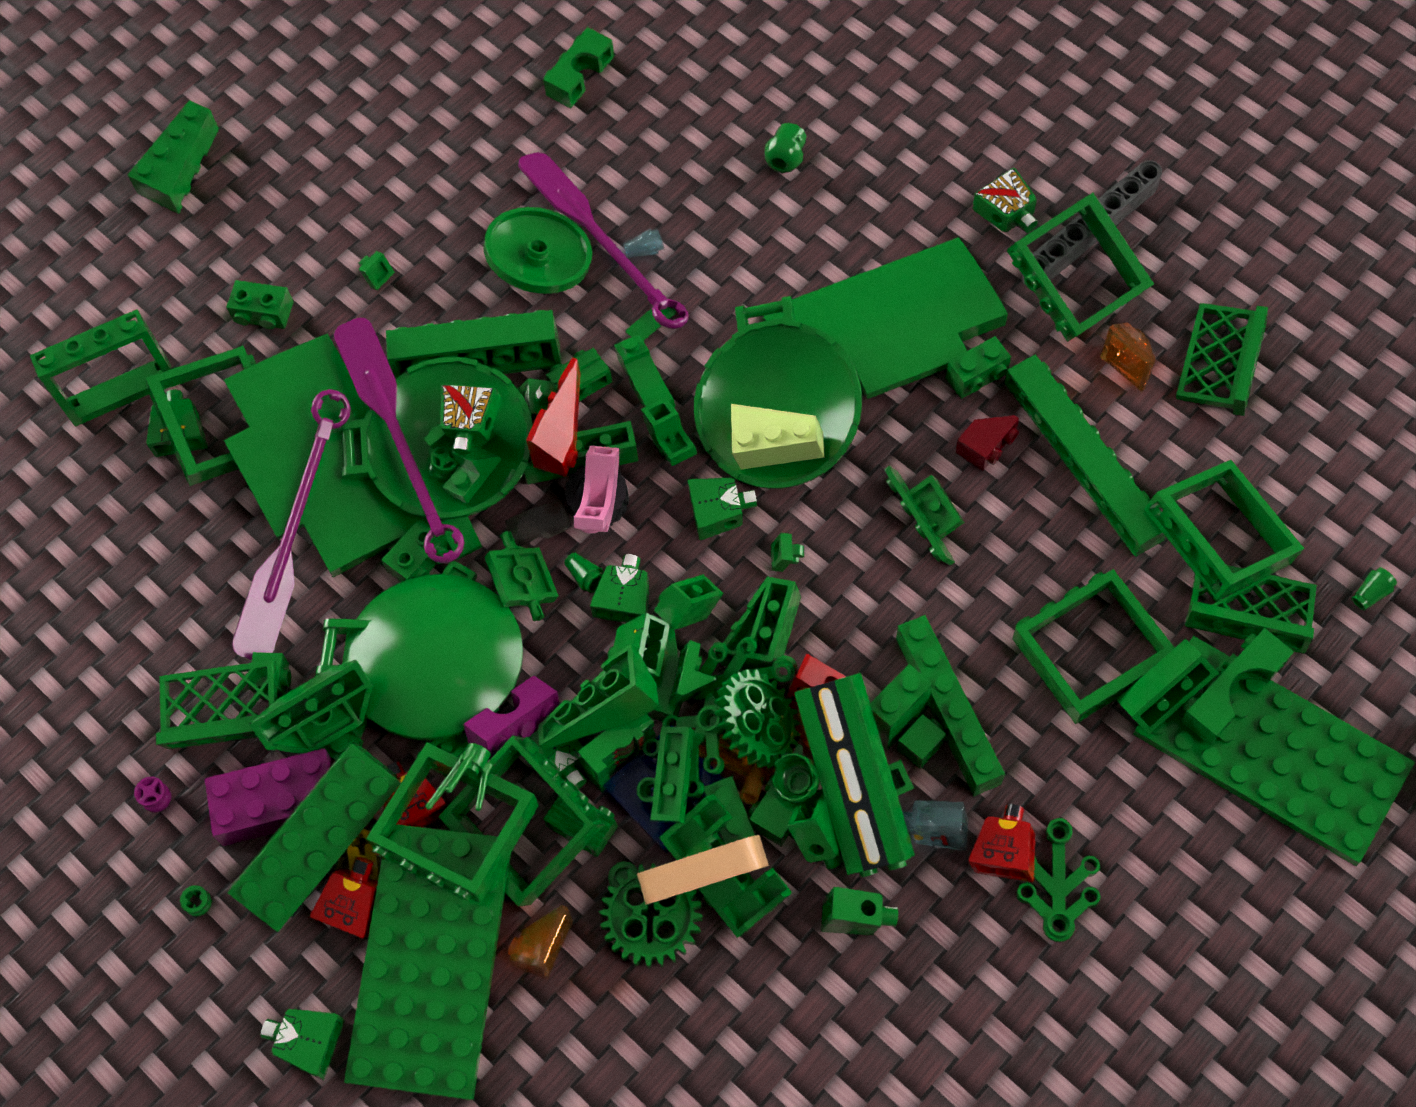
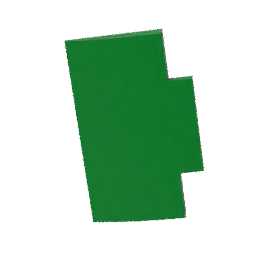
[762,237,1008,399]
[224,334,429,578]

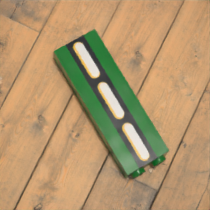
[794,673,915,878]

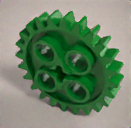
[714,669,800,768]
[600,863,703,969]

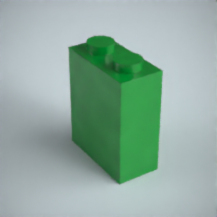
[870,664,933,750]

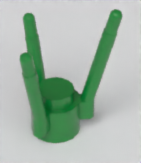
[426,743,493,811]

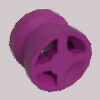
[134,776,172,813]

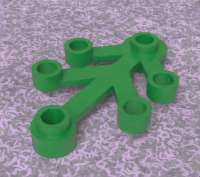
[693,637,798,700]
[637,705,725,804]
[1016,818,1101,942]

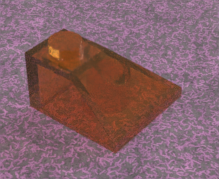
[1100,323,1156,392]
[508,905,573,980]

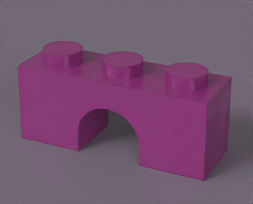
[464,675,560,761]

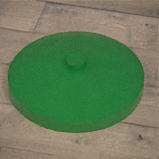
[483,207,592,294]

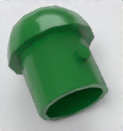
[764,123,807,173]

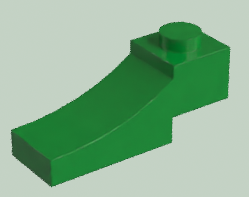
[614,335,676,407]

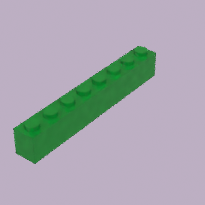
[1004,354,1166,557]

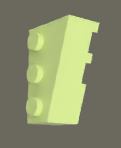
[731,404,824,469]

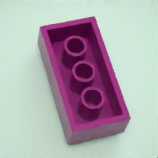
[204,748,334,846]

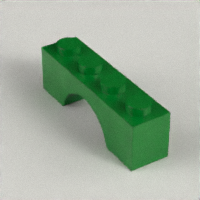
[1181,628,1294,745]

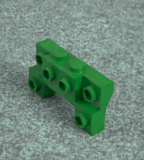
[659,794,792,938]

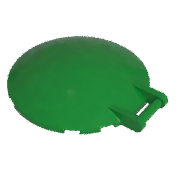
[694,296,862,489]
[339,357,533,520]
[315,574,523,740]

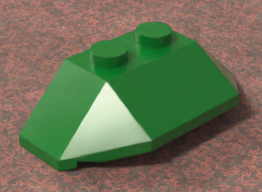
[249,660,373,754]

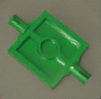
[484,531,558,622]

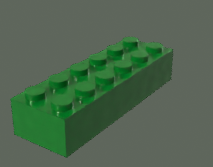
[386,310,561,379]
[228,740,401,932]

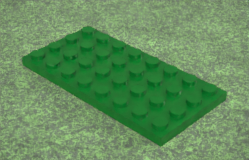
[1133,636,1415,866]
[344,824,511,1100]

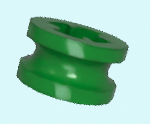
[180,885,212,916]

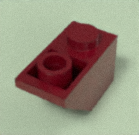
[955,415,1019,471]

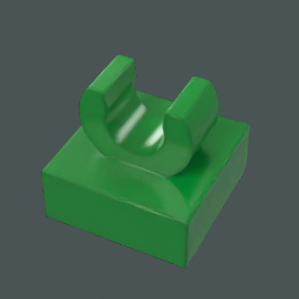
[358,251,395,290]
[771,533,804,572]

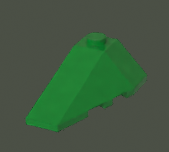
[538,643,659,749]

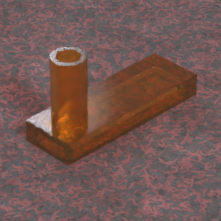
[692,728,775,804]

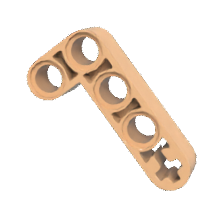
[637,835,769,905]

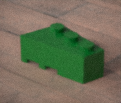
[715,576,801,671]

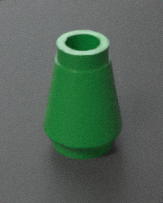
[564,552,603,593]
[1351,567,1397,611]

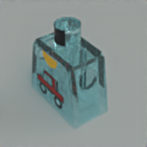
[902,800,969,850]

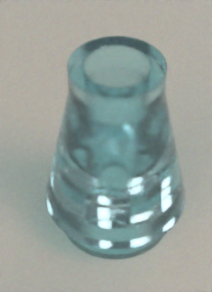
[623,228,665,258]

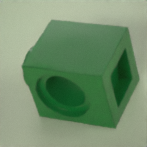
[897,714,946,769]

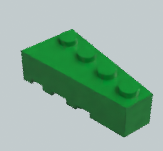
[128,100,219,214]

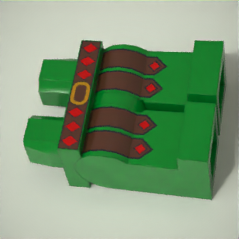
[578,714,656,793]

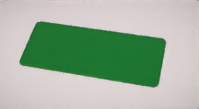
[625,307,676,341]

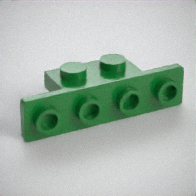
[884,466,965,565]

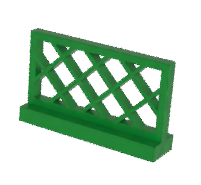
[1176,303,1268,416]
[1185,565,1317,654]
[156,660,278,750]

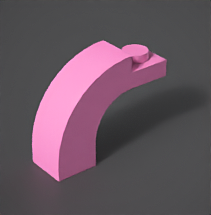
[574,446,619,533]

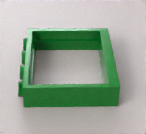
[1006,192,1154,342]
[30,309,172,427]
[146,346,256,486]
[1144,460,1305,601]
[1012,569,1175,724]
[439,736,605,906]
[366,743,539,904]

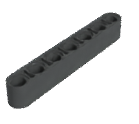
[1022,160,1162,288]

